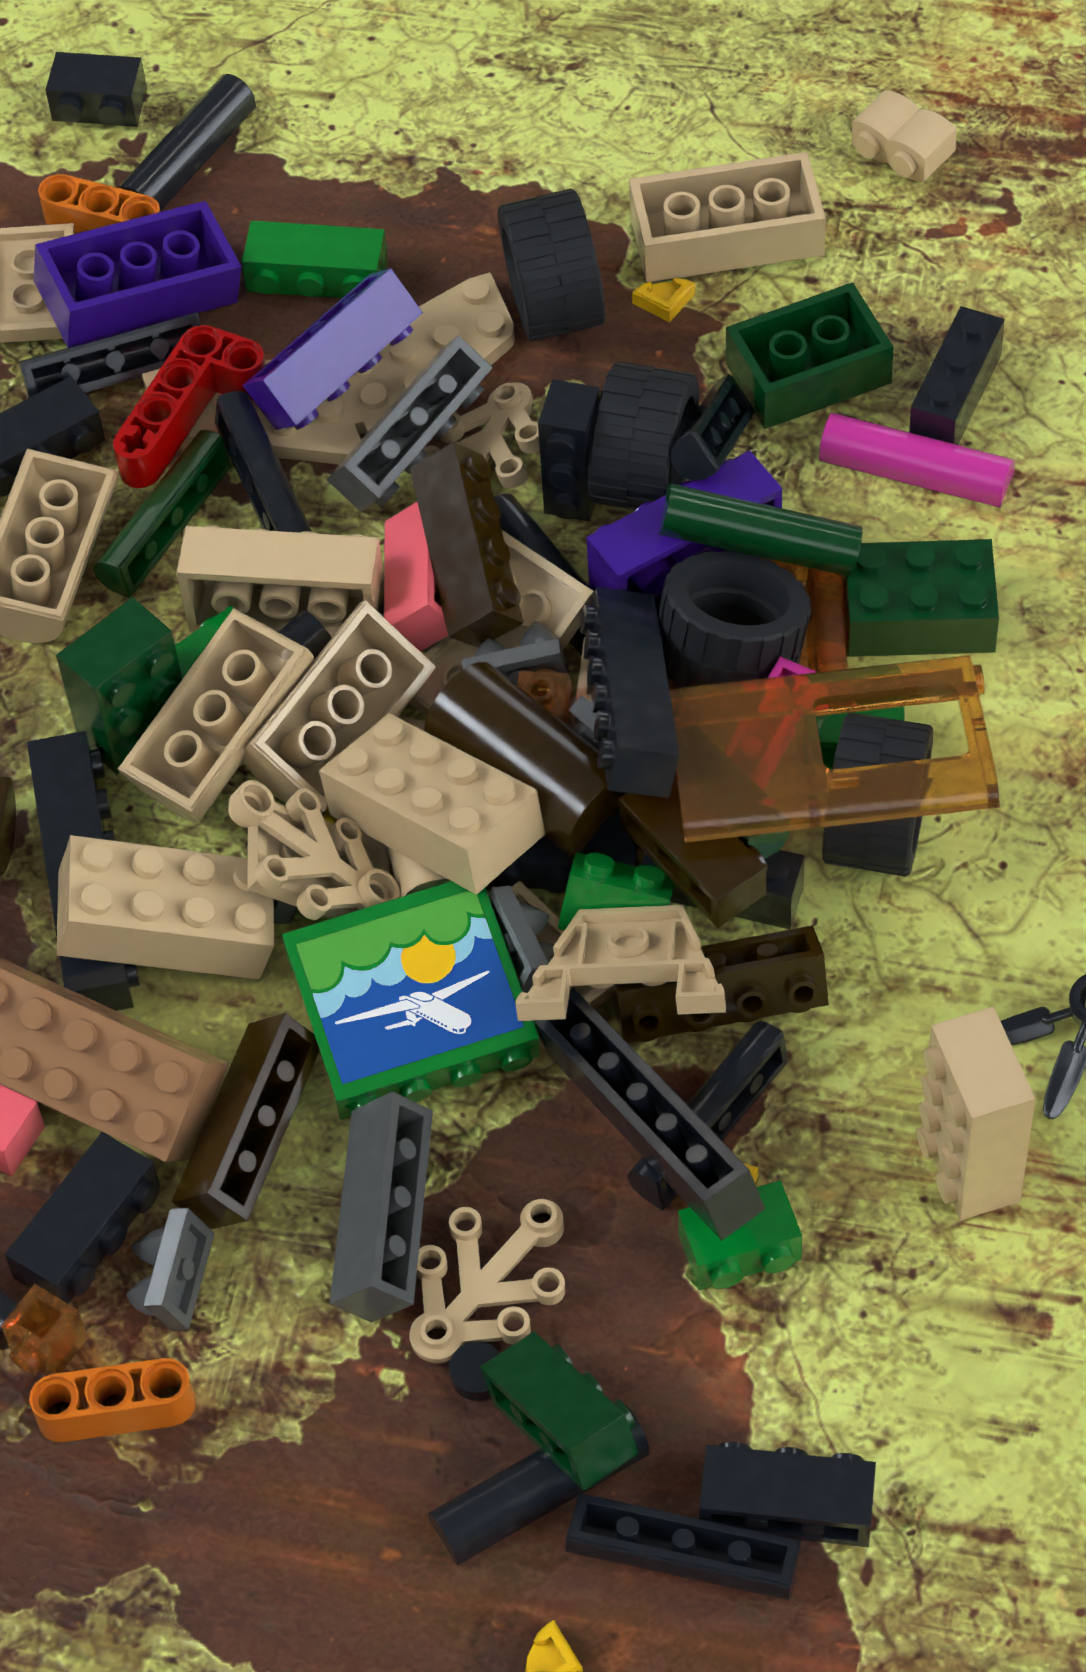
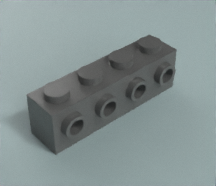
[327,335,493,512]
[330,1091,433,1323]

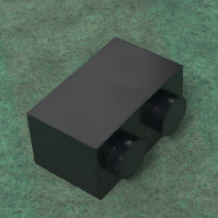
[45,52,147,127]

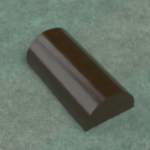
[424,662,626,860]

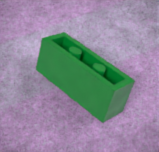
[242,220,388,298]

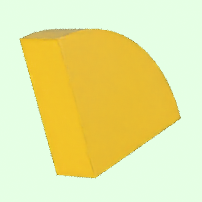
[632,278,695,323]
[525,1620,583,1672]

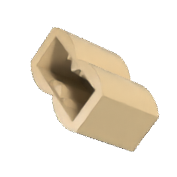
[852,90,956,182]

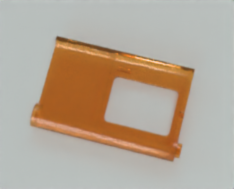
[669,655,1000,843]

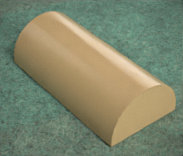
[0,449,118,643]
[244,600,436,813]
[118,608,315,823]

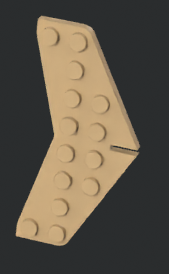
[142,272,515,465]

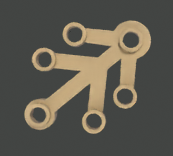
[423,382,540,488]
[228,780,400,920]
[410,1199,566,1363]

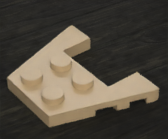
[515,905,726,1021]

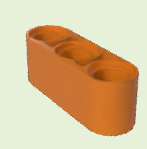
[38,174,160,234]
[29,1358,196,1442]

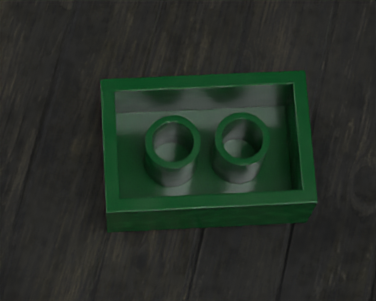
[726,282,894,429]
[844,539,999,657]
[56,597,182,775]

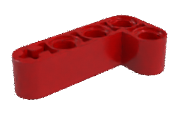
[113,325,265,488]

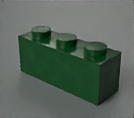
[480,1331,638,1491]

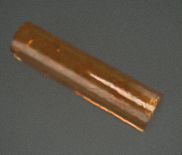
[803,567,850,693]

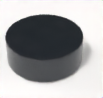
[449,1342,500,1400]

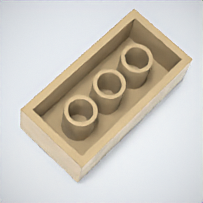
[629,152,826,283]
[176,525,384,637]
[319,713,545,895]
[56,835,274,980]
[916,1006,1036,1221]

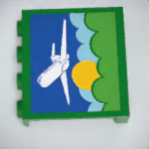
[282,881,540,1120]

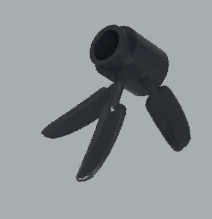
[1000,974,1086,1119]

